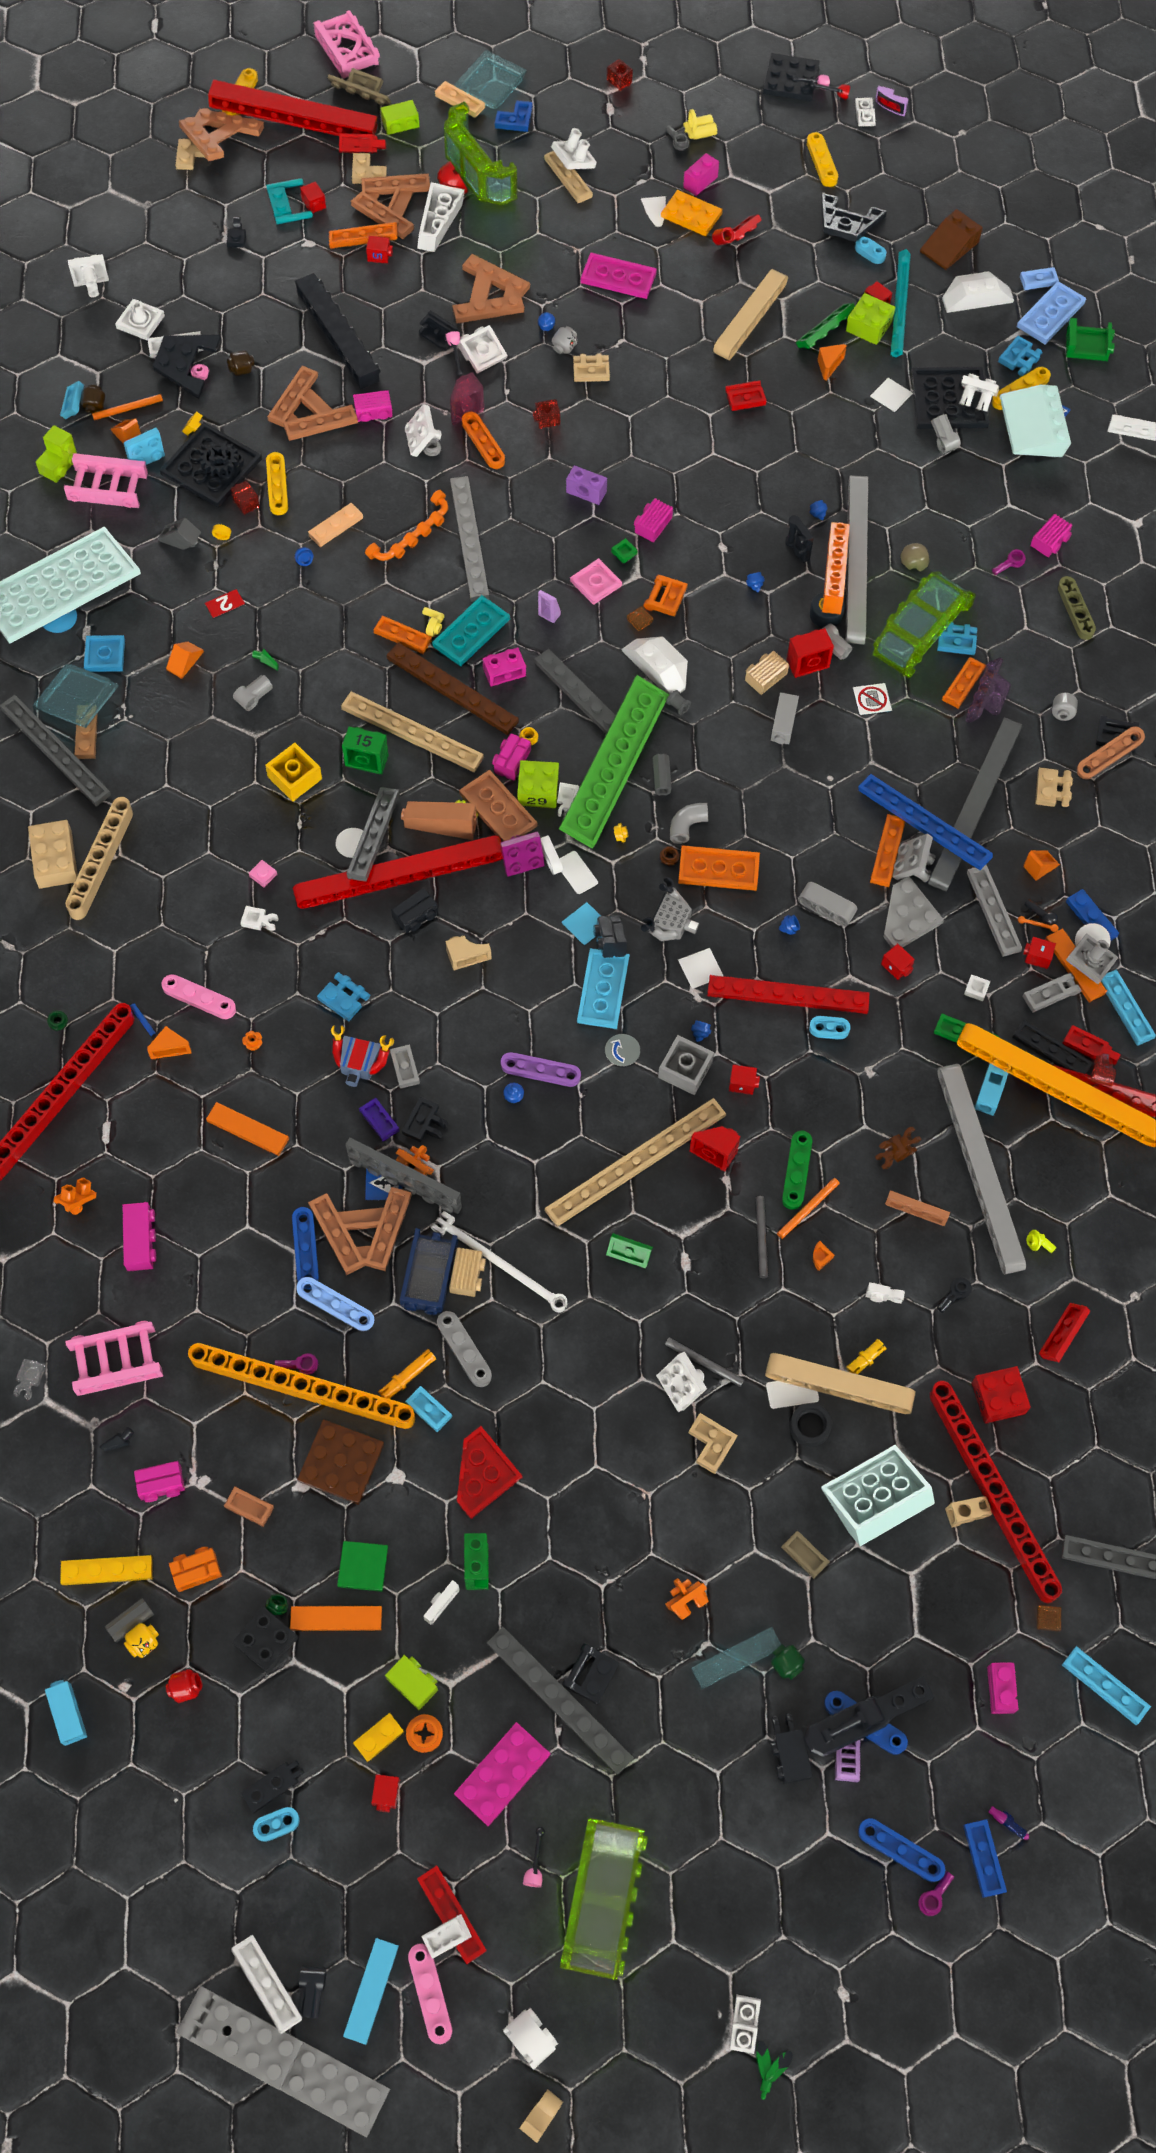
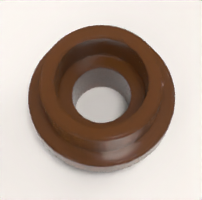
[660,846,679,866]

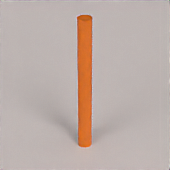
[92,394,163,421]
[777,1178,840,1239]

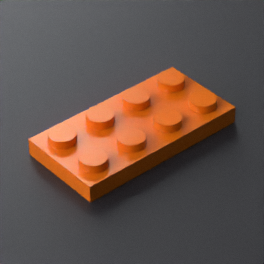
[678,846,760,891]

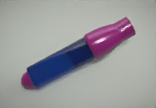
[988,1806,1029,1840]

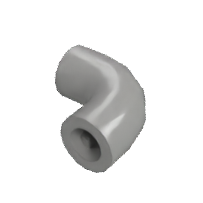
[670,803,708,844]

